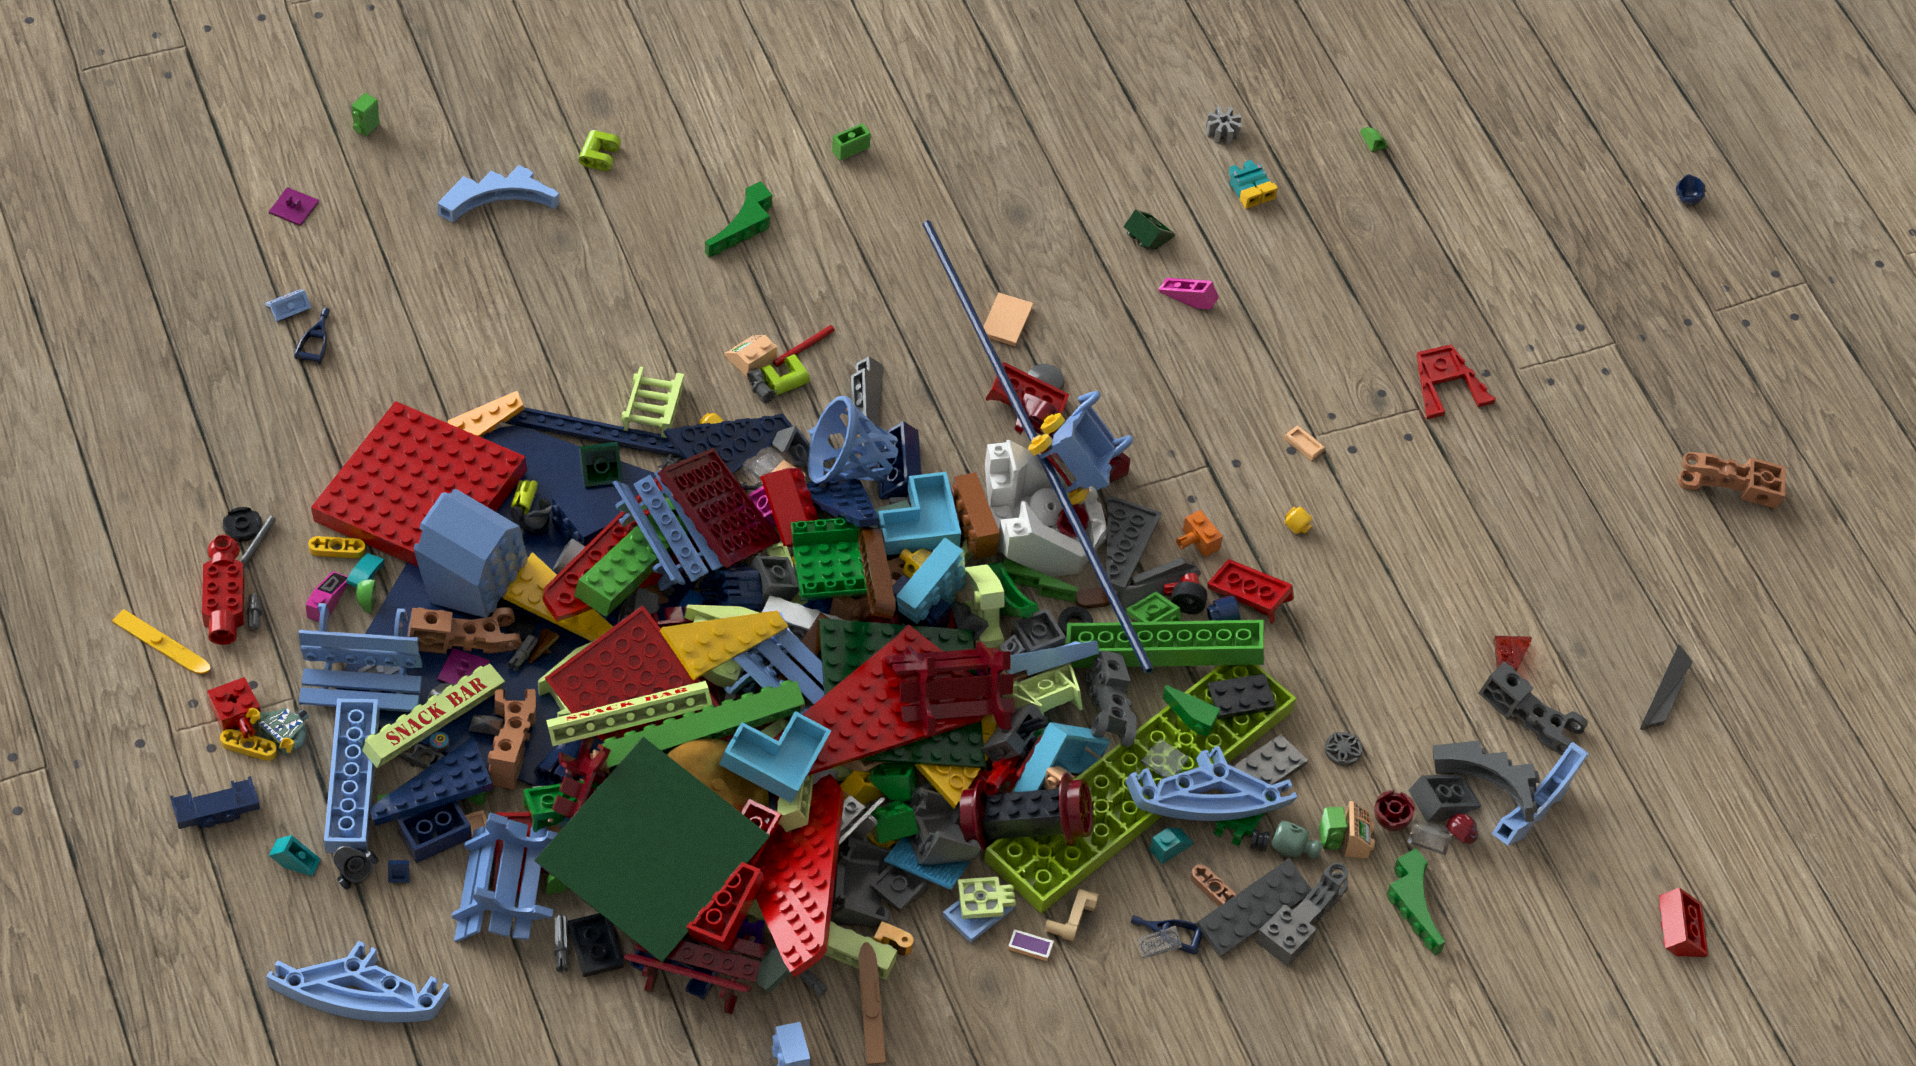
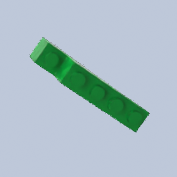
[705,181,773,257]
[988,562,1039,619]
[1387,848,1445,956]

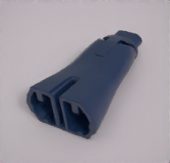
[534,739,583,785]

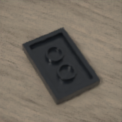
[1207,673,1276,720]
[567,913,624,977]

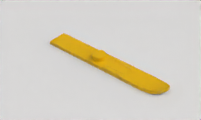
[112,609,211,674]

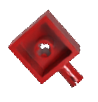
[207,677,261,738]

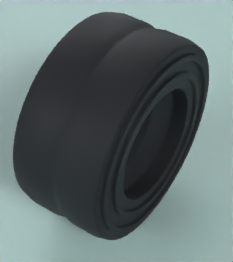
[1171,581,1207,614]

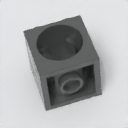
[748,555,799,611]
[1011,608,1066,653]

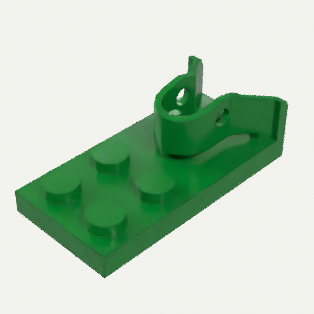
[523,780,601,833]

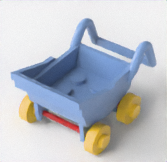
[1028,391,1133,505]

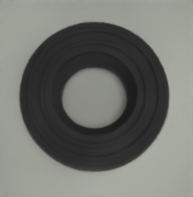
[1058,606,1093,637]

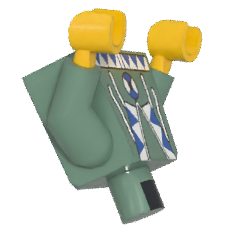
[246,708,309,757]

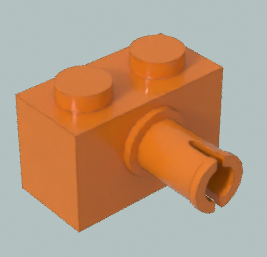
[1176,510,1223,557]

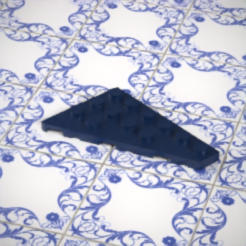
[663,414,792,474]
[806,479,879,527]
[369,737,494,826]

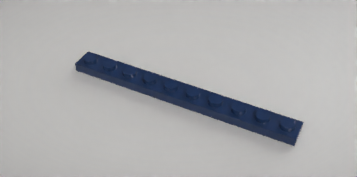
[502,407,683,459]

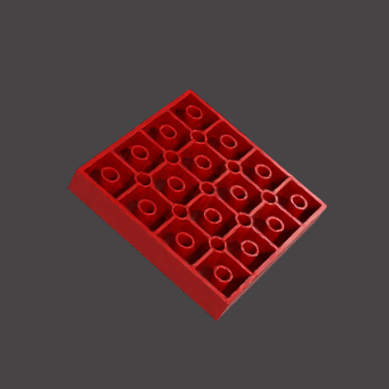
[311,401,527,567]

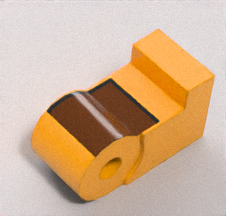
[873,921,914,956]

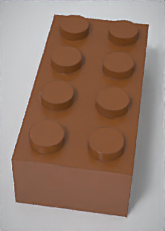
[951,472,1000,560]

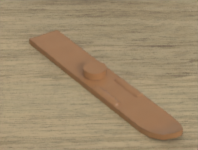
[859,942,886,1065]

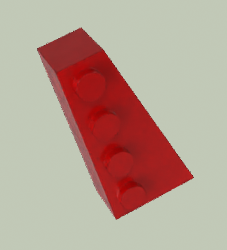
[686,862,765,951]

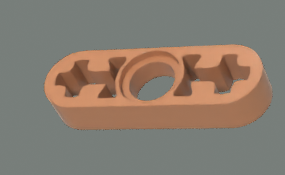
[1191,864,1237,906]

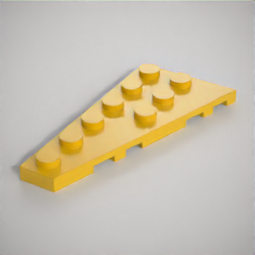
[503,552,613,642]
[660,610,789,680]
[915,715,998,809]

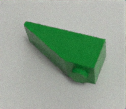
[1162,685,1220,737]

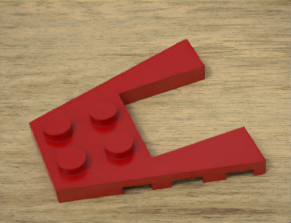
[1416,344,1496,419]

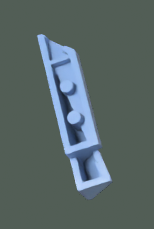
[1005,641,1099,676]

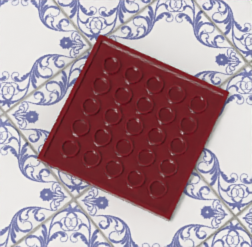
[657,448,781,568]

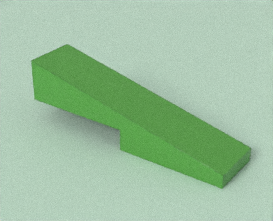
[1003,558,1078,603]

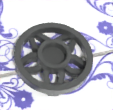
[1325,732,1362,766]

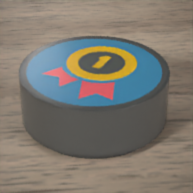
[429,731,450,752]

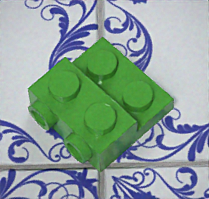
[1126,592,1182,622]

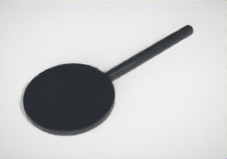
[506,615,542,640]

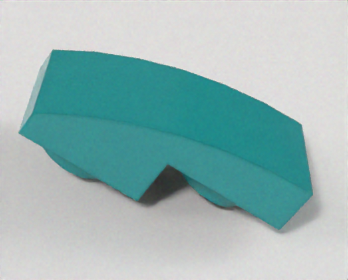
[346,553,385,588]

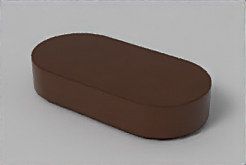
[1075,587,1110,609]

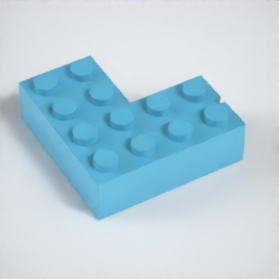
[877,472,961,555]
[896,538,967,624]
[719,711,831,803]
[1013,722,1110,792]

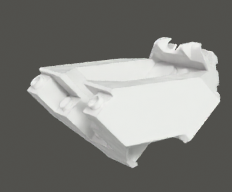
[985,440,1107,577]

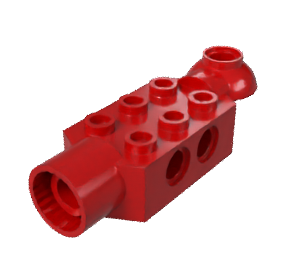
[202,535,245,645]

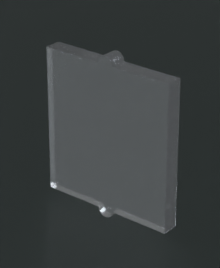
[1141,739,1189,778]

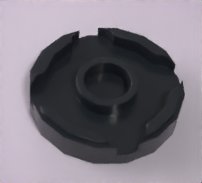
[223,507,262,542]

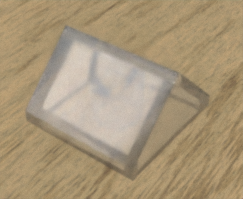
[1407,816,1453,855]

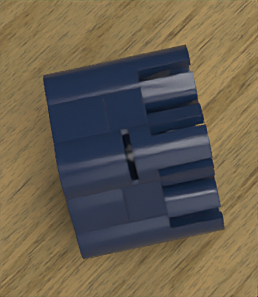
[699,564,763,612]

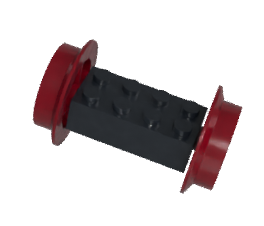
[960,773,1093,853]

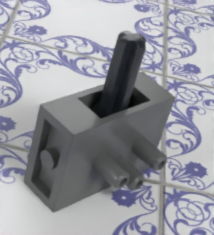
[982,703,1049,763]

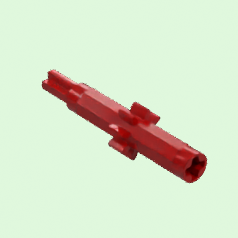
[983,744,1028,795]

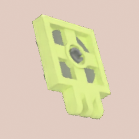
[957,877,1016,919]

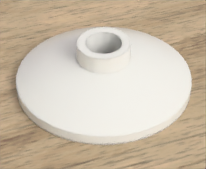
[1029,488,1063,526]

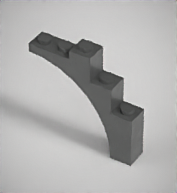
[1432,740,1540,822]

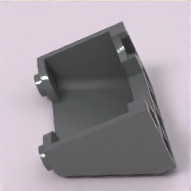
[908,787,981,866]
[830,837,891,927]

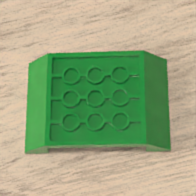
[791,518,870,601]

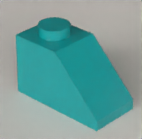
[1150,828,1194,864]
[269,835,321,876]

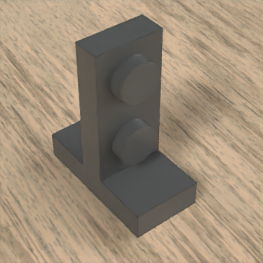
[950,600,989,643]

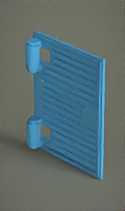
[884,836,971,890]

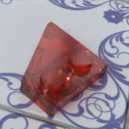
[1494,636,1532,672]

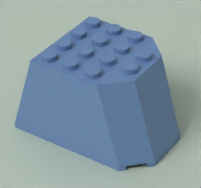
[414,489,528,618]

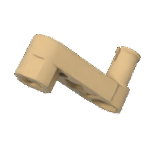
[1044,889,1099,942]

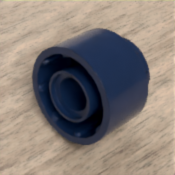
[1207,596,1241,621]

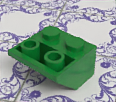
[864,801,918,844]

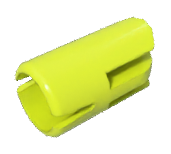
[511,480,538,514]

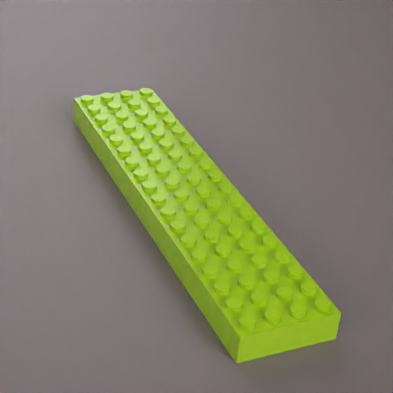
[984,665,1296,914]

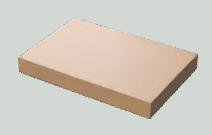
[984,293,1033,347]

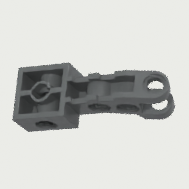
[1085,650,1137,748]
[1479,662,1588,755]
[1256,863,1348,967]

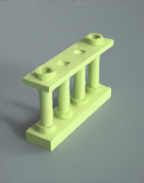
[621,367,684,438]

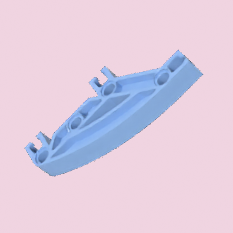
[1125,746,1297,821]
[266,941,450,1022]

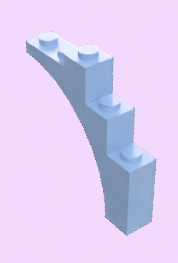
[438,165,559,223]
[1492,742,1589,845]

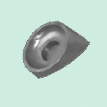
[468,715,503,735]

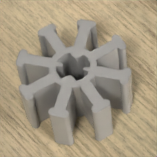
[1206,106,1242,144]

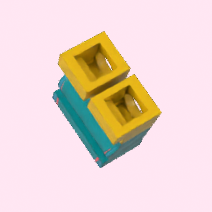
[1228,160,1278,209]

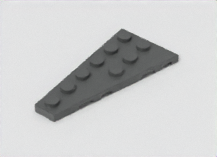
[1106,495,1162,593]

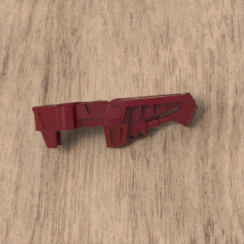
[1014,393,1131,483]

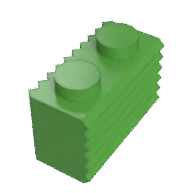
[352,93,380,137]
[832,123,871,160]
[1319,807,1348,850]

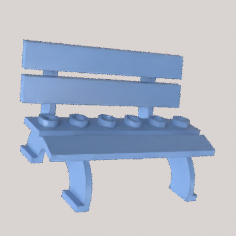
[613,469,724,592]
[299,603,423,712]
[725,628,824,716]
[452,813,558,942]

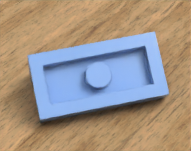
[265,290,311,321]

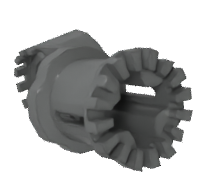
[746,368,776,404]

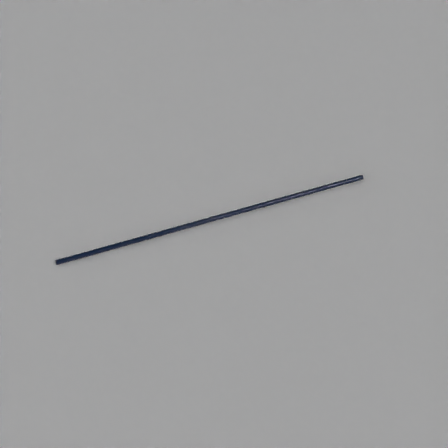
[923,220,1154,674]

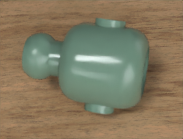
[1271,821,1323,859]

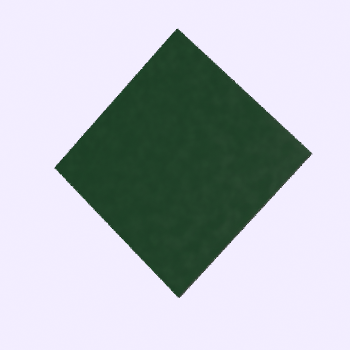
[818,618,986,769]
[534,737,770,962]

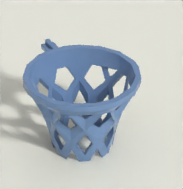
[807,396,898,485]

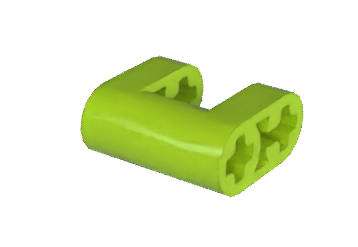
[578,130,621,171]
[760,354,810,396]

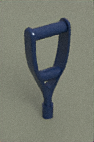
[294,308,330,364]
[1131,915,1203,954]

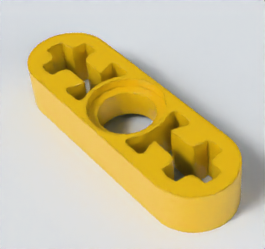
[308,536,366,559]
[220,729,277,761]

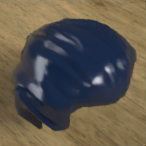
[1676,174,1706,206]

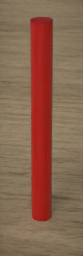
[773,325,835,367]

